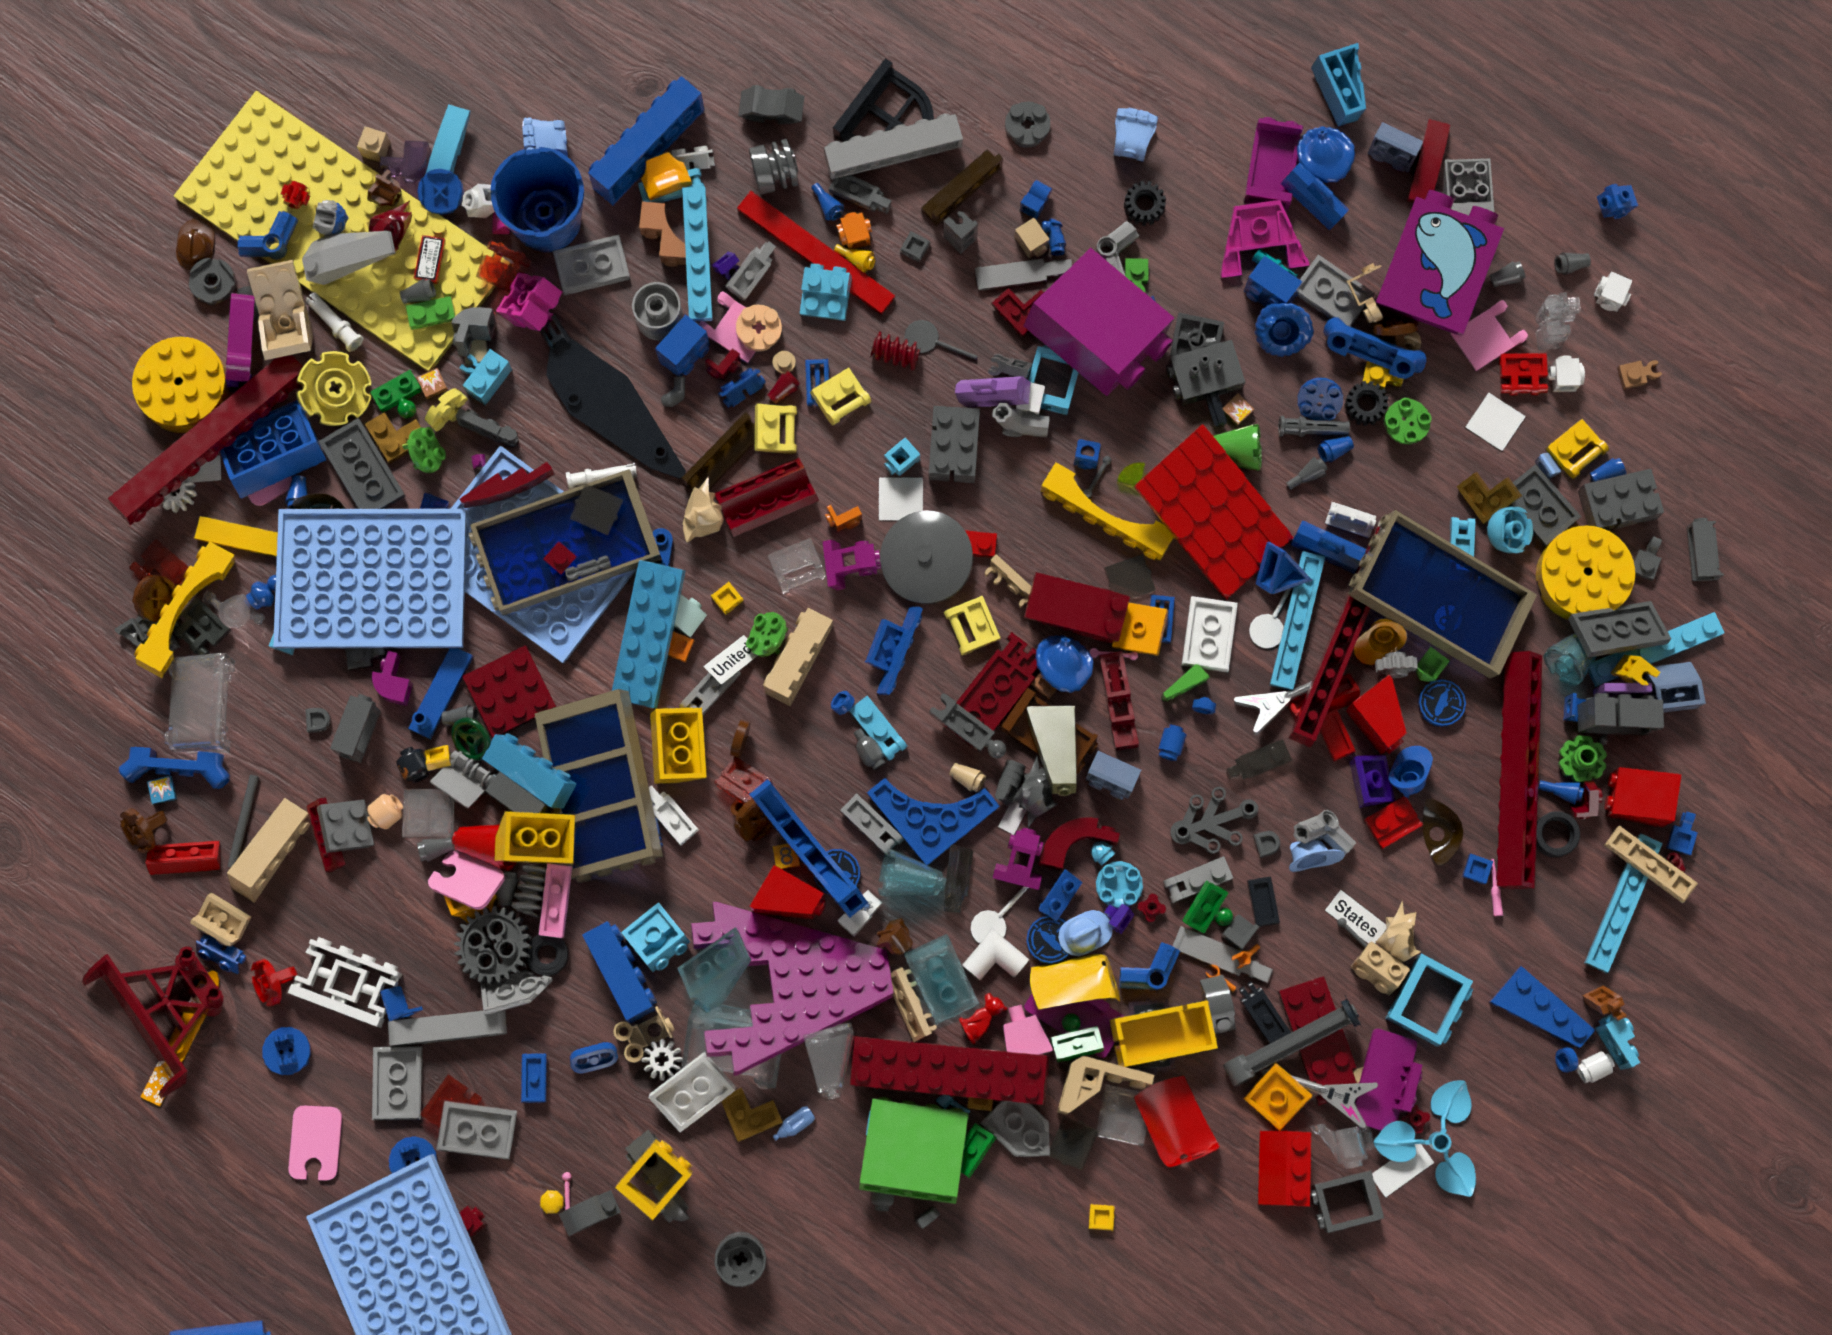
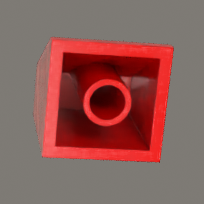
[1346,675,1407,755]
[1604,767,1682,828]
[750,865,826,919]

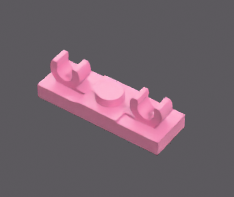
[539,863,572,938]

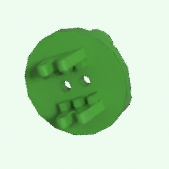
[1384,398,1431,445]
[402,427,446,473]
[746,612,788,657]

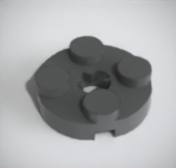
[1005,102,1050,148]
[189,258,237,305]

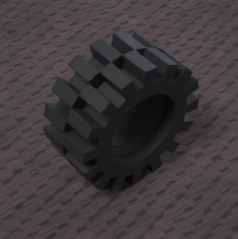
[1124,181,1166,226]
[1345,381,1389,426]

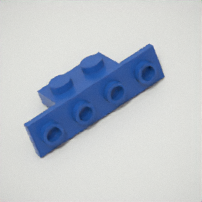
[865,607,923,695]

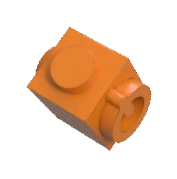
[836,212,872,249]

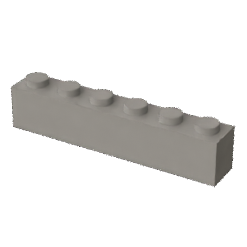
[824,114,963,180]

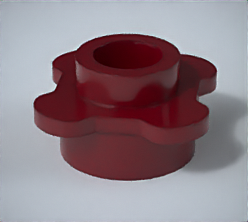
[1137,893,1166,922]
[1402,1105,1430,1134]

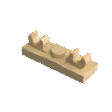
[985,554,1032,608]
[890,968,937,1042]

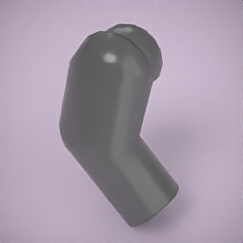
[661,377,685,407]

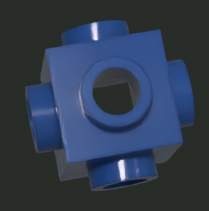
[1597,184,1638,219]

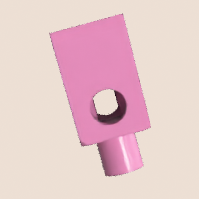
[1003,1005,1053,1055]

